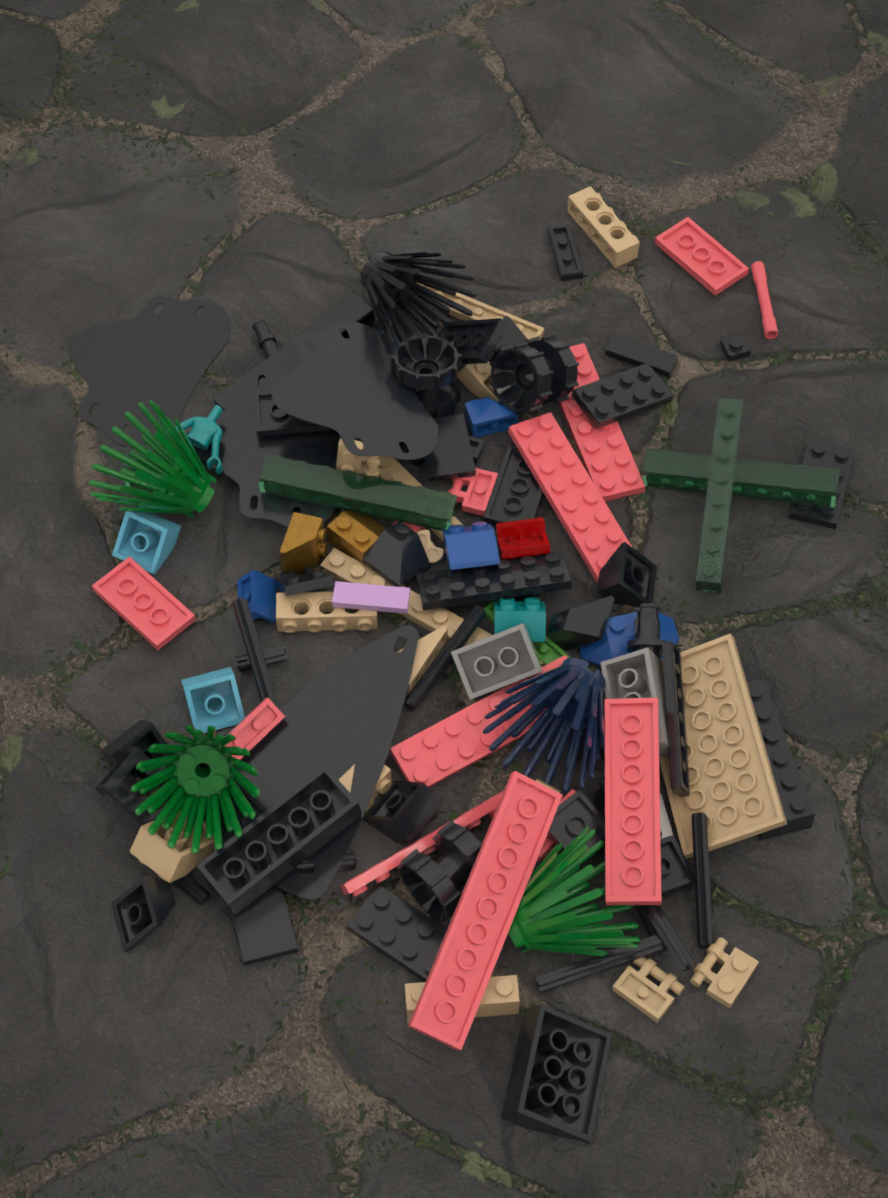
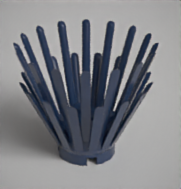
[483,658,606,793]

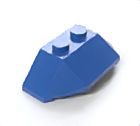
[578,612,680,667]

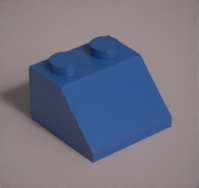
[442,522,500,570]

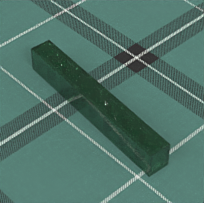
[696,398,743,593]
[642,448,840,507]
[259,454,457,531]

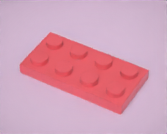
[654,217,749,296]
[92,556,196,650]

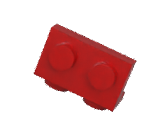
[496,518,551,560]

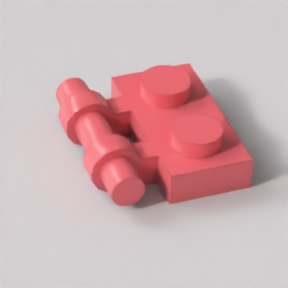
[445,468,498,516]

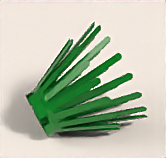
[88,399,216,518]
[131,725,260,853]
[508,826,641,957]

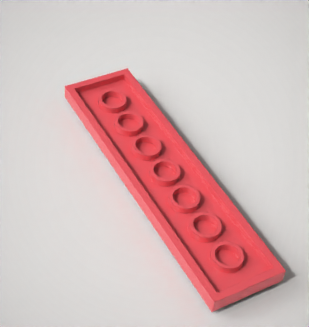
[558,343,645,502]
[508,412,632,583]
[389,655,568,788]
[605,698,662,905]

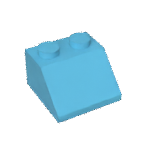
[112,512,181,574]
[181,667,245,734]

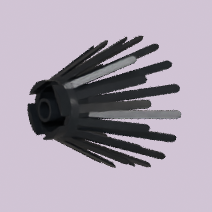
[361,251,477,344]

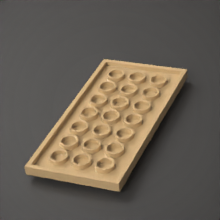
[659,633,787,859]

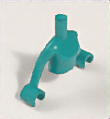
[165,405,223,474]

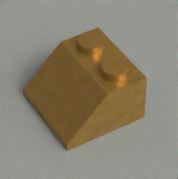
[327,510,386,566]
[279,512,328,573]

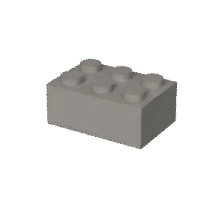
[451,623,543,700]

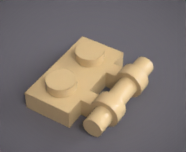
[336,438,381,484]
[690,937,759,1009]
[612,957,685,1023]

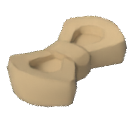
[416,529,445,563]

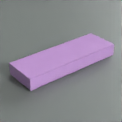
[332,581,410,614]

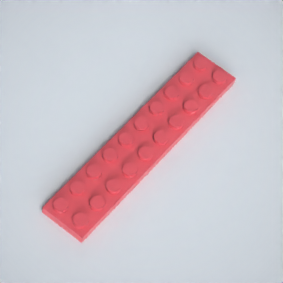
[408,771,563,1051]

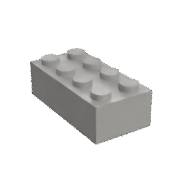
[601,648,669,757]

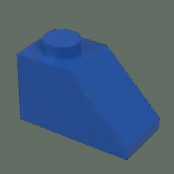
[464,398,518,438]

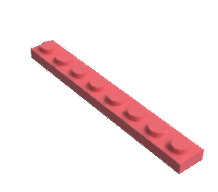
[339,790,504,897]

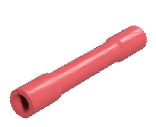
[751,261,779,339]

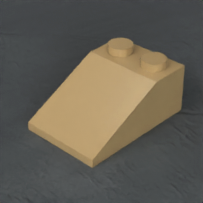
[130,810,216,883]

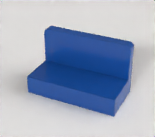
[237,570,276,623]

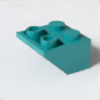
[494,597,546,642]

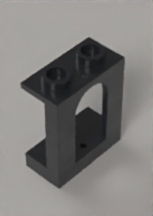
[95,747,174,829]

